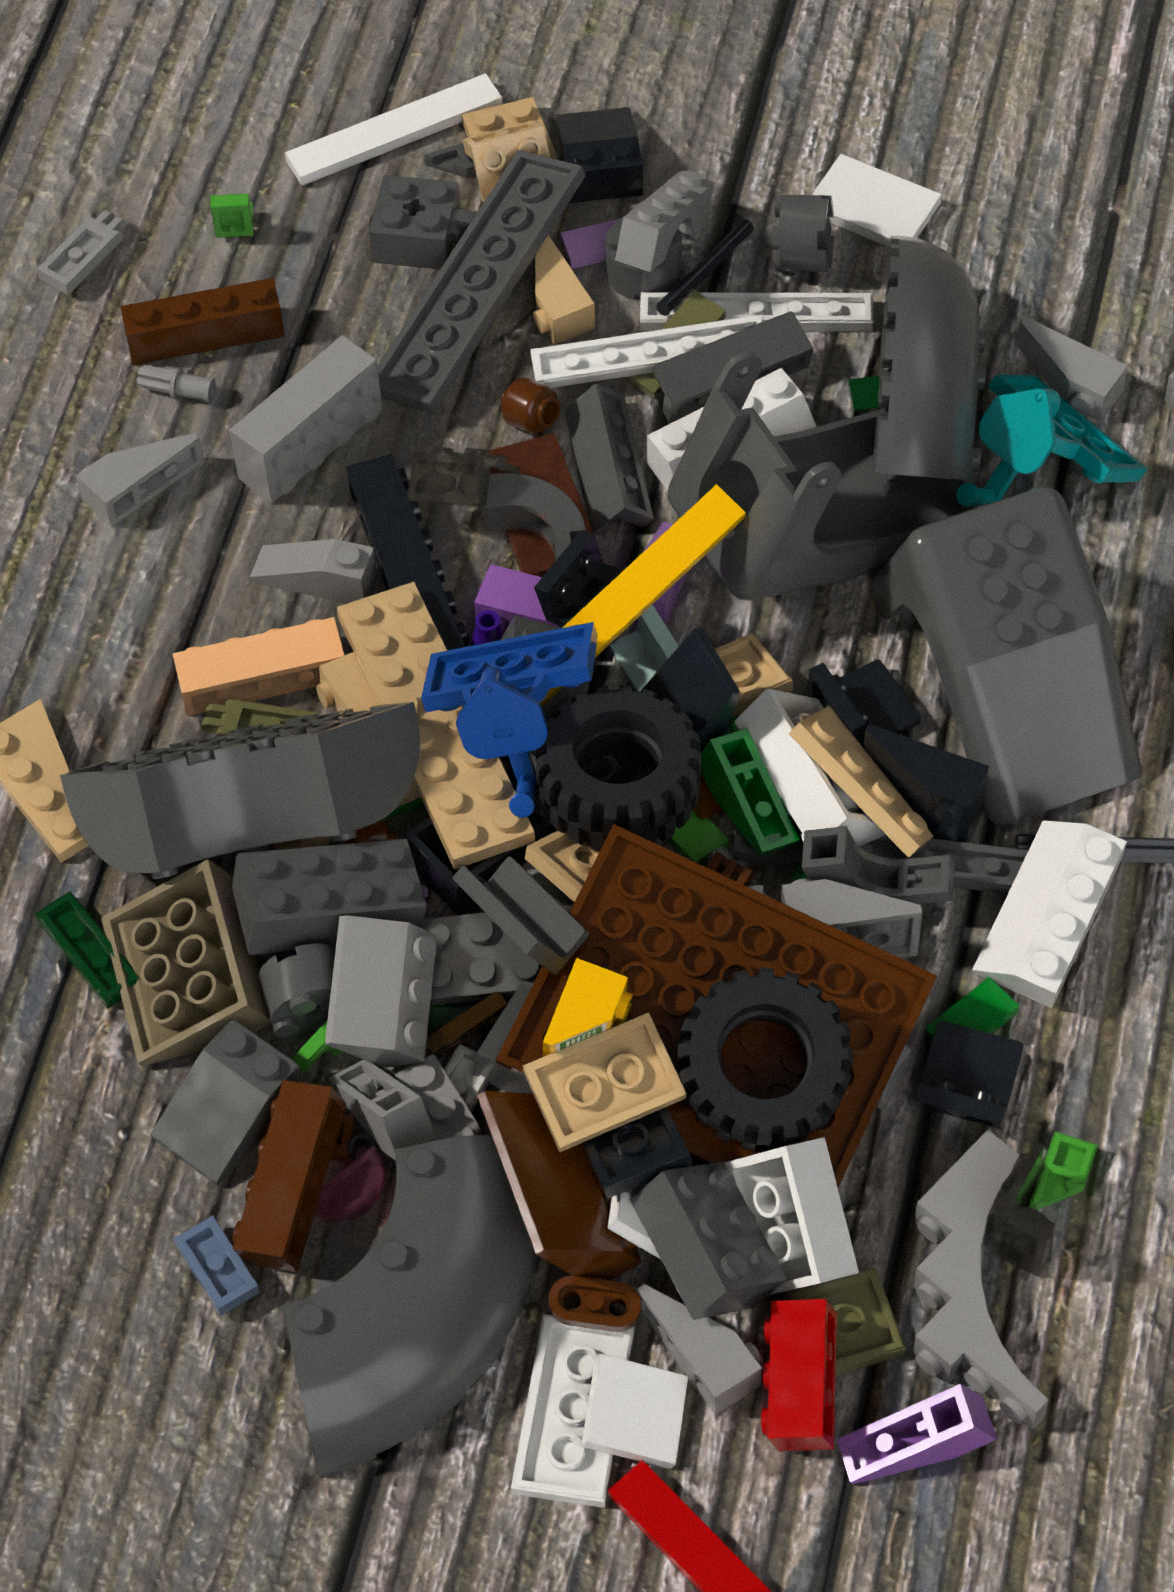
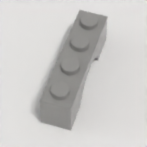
[615,170,715,272]

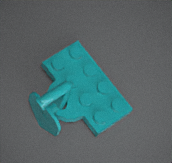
[956,374,1148,506]

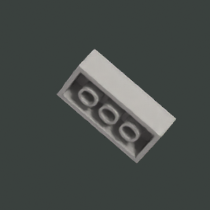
[229,335,383,504]

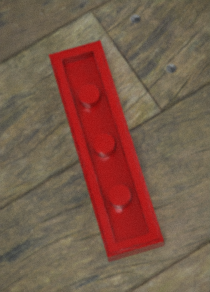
[607,1460,771,1592]

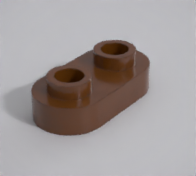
[549,1275,641,1332]

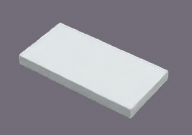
[511,1314,635,1508]

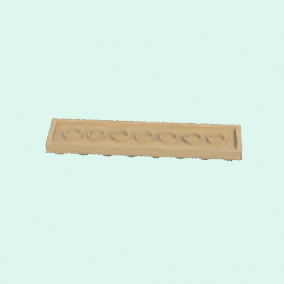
[336,582,535,870]

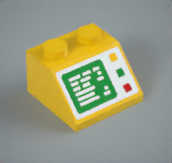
[543,958,633,1057]

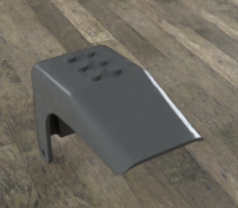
[667,351,978,601]
[872,487,1142,825]

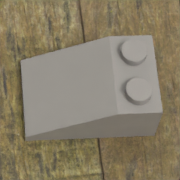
[781,879,922,958]

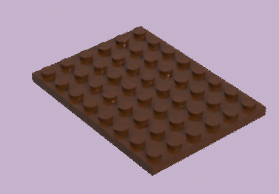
[496,824,937,1188]

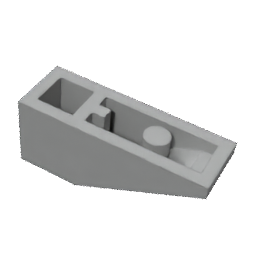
[1017,316,1128,422]
[76,433,204,527]
[249,539,378,604]
[328,1059,437,1161]
[637,1284,764,1415]

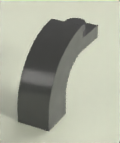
[480,473,586,561]
[802,826,954,904]

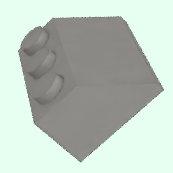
[325,915,437,1068]

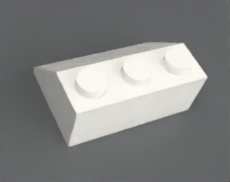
[725,1137,859,1295]

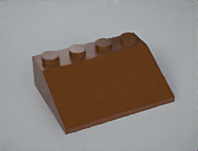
[477,1091,642,1281]

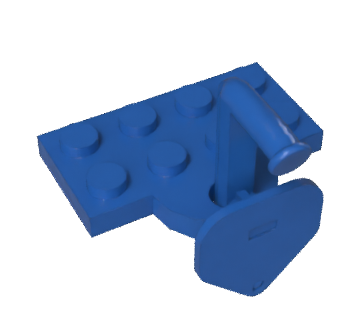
[421,622,598,818]

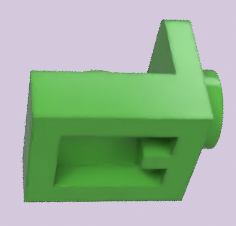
[210,193,254,238]

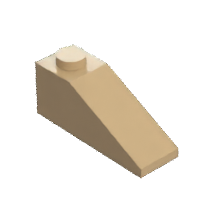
[533,235,595,346]

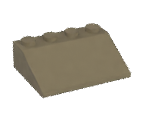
[101,859,271,1066]

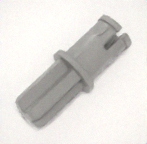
[137,365,216,403]

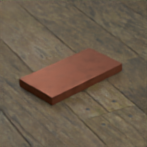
[479,433,602,577]

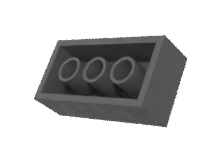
[232,839,427,955]

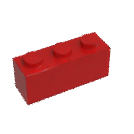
[761,1299,837,1451]

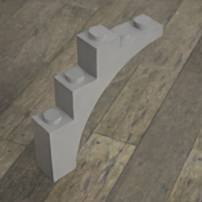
[913,1130,1049,1430]

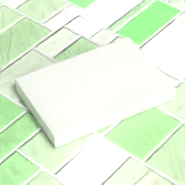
[812,154,942,247]

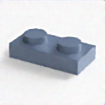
[173,1216,260,1316]

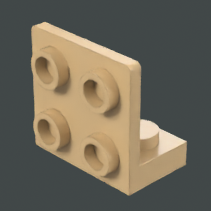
[462,120,550,203]

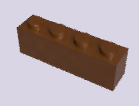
[121,278,285,365]
[233,1080,347,1273]

